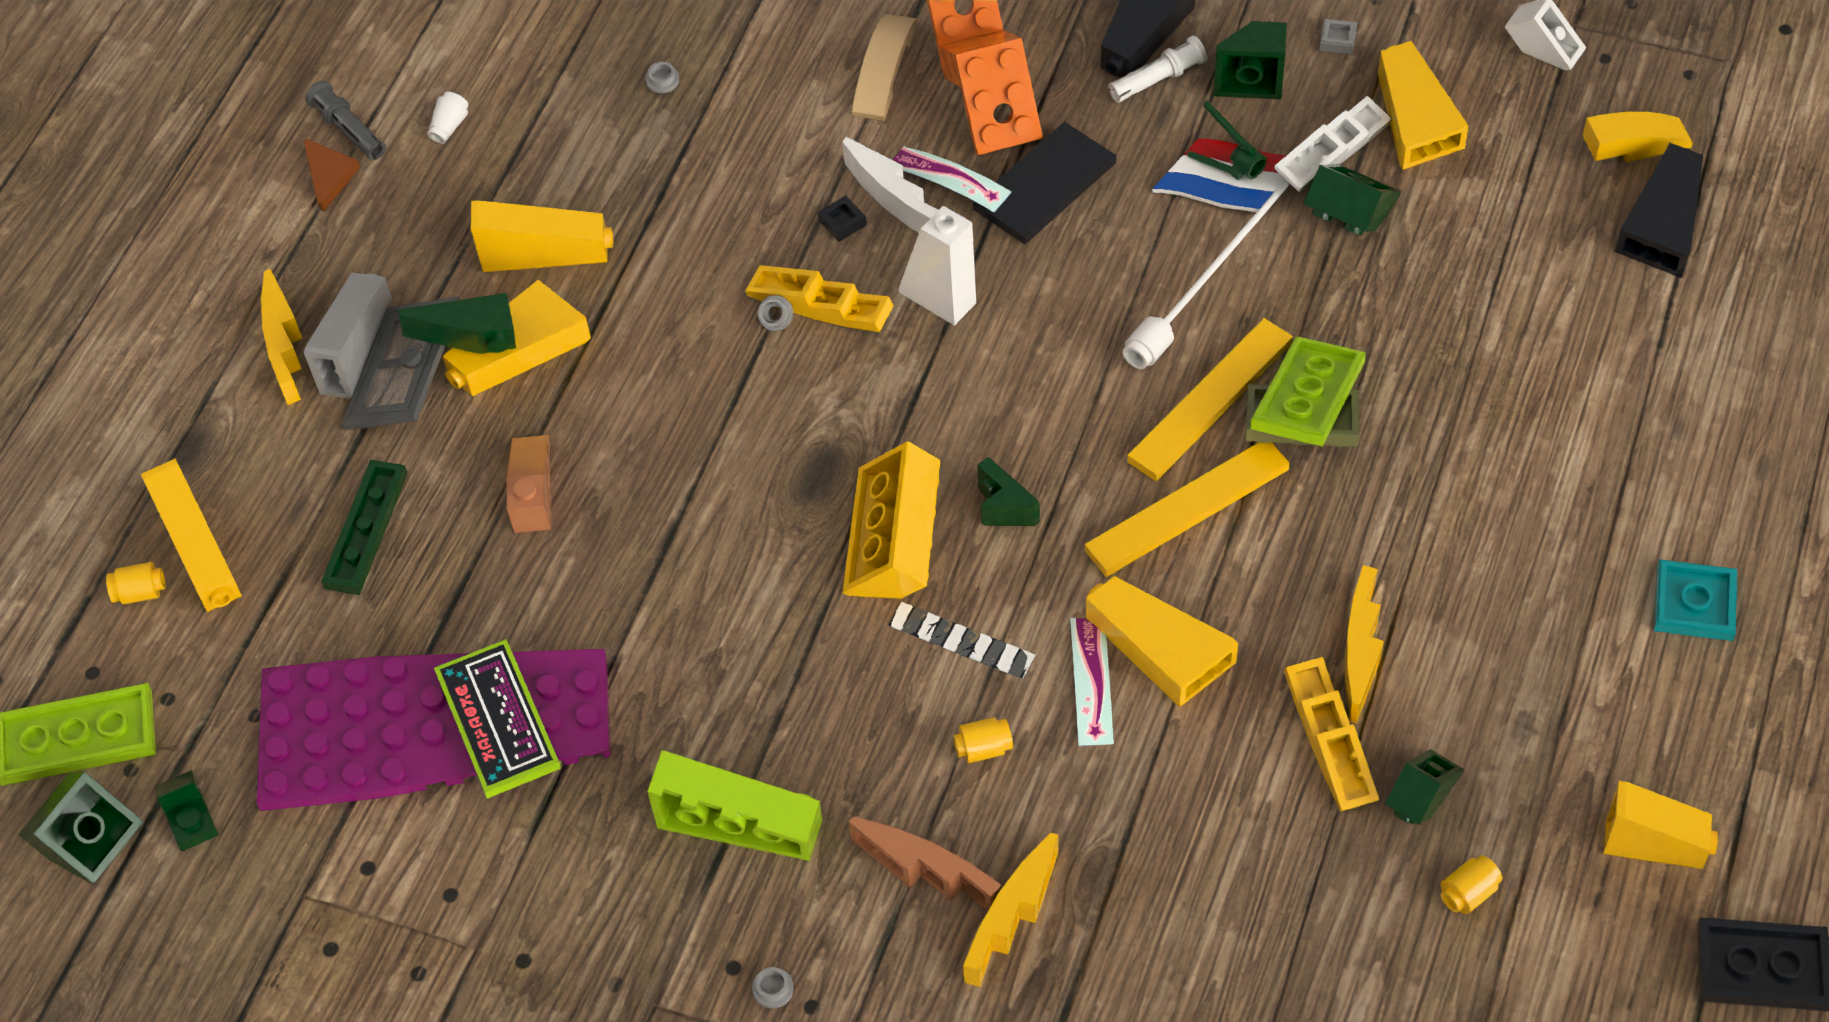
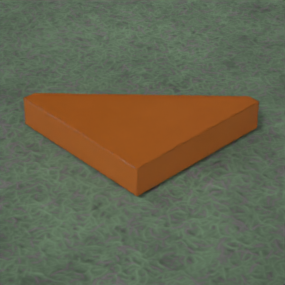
[304,139,360,211]

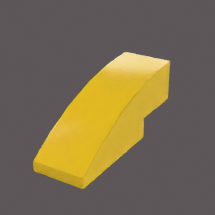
[1583,112,1693,163]

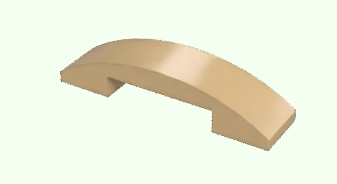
[852,14,917,121]

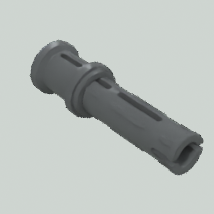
[305,80,386,160]

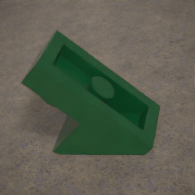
[977,457,1040,526]
[155,770,219,851]

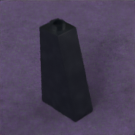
[1101,0,1195,78]
[1615,143,1703,278]

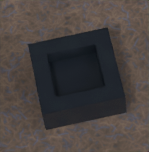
[818,196,867,242]

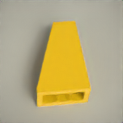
[1378,41,1469,170]
[471,201,614,272]
[442,280,591,396]
[141,459,242,612]
[1086,576,1238,707]

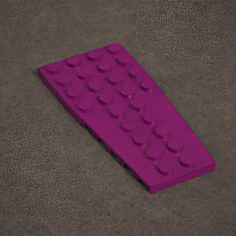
[257,649,611,811]

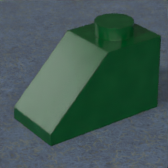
[1385,749,1465,825]

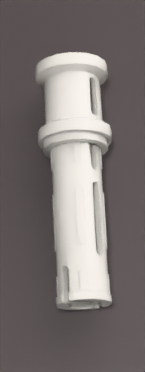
[1108,35,1207,103]

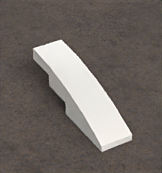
[1274,96,1392,192]
[842,137,938,233]

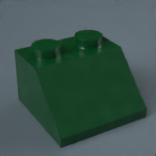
[1214,21,1287,100]
[1303,164,1402,235]
[18,772,144,884]

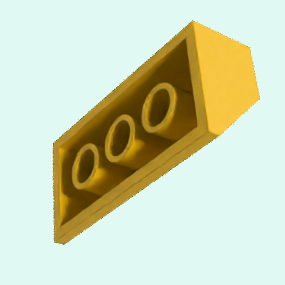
[842,441,941,599]

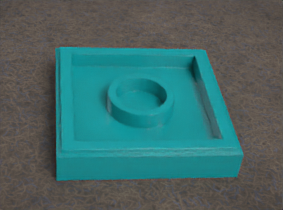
[1654,559,1737,641]

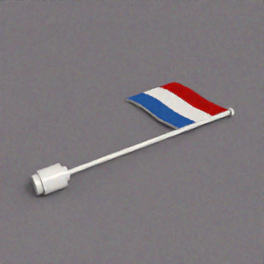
[1123,138,1290,369]

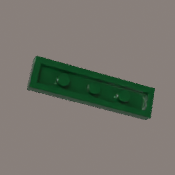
[321,459,408,595]

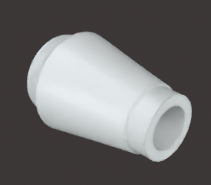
[427,92,468,144]

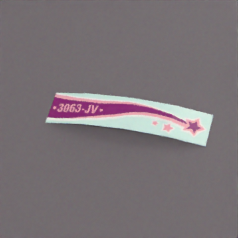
[892,147,1012,212]
[1070,618,1114,746]

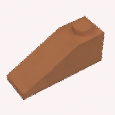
[507,435,551,533]

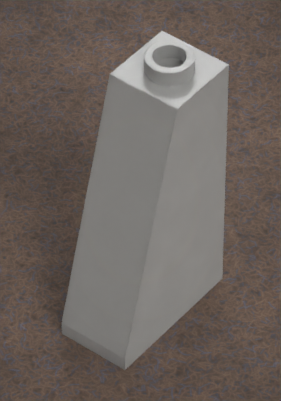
[304,272,392,399]

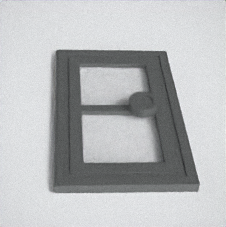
[340,297,461,430]

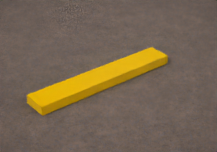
[1127,318,1293,482]
[1085,442,1289,577]

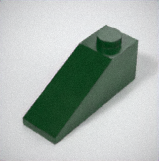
[398,293,516,354]

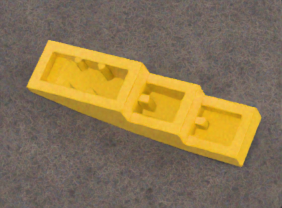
[745,265,894,332]
[261,269,303,405]
[1344,565,1384,724]
[1283,657,1380,812]
[963,833,1059,987]

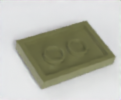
[1246,384,1359,447]

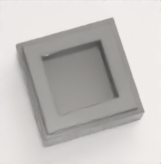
[1319,19,1358,55]

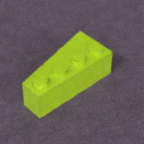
[647,750,823,861]

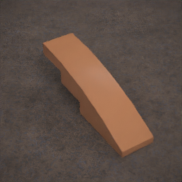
[848,816,1002,911]

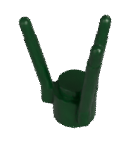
[1188,101,1267,180]

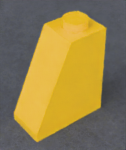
[1603,781,1718,869]

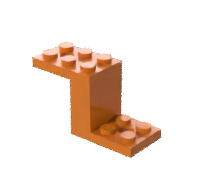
[927,0,1043,155]

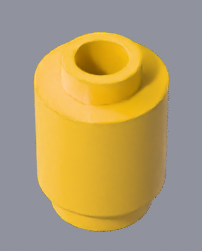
[106,561,166,605]
[953,717,1013,764]
[1441,855,1503,914]

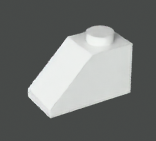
[1505,0,1586,71]

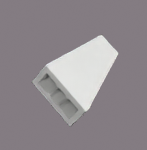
[899,206,976,326]

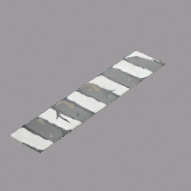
[888,602,1035,679]

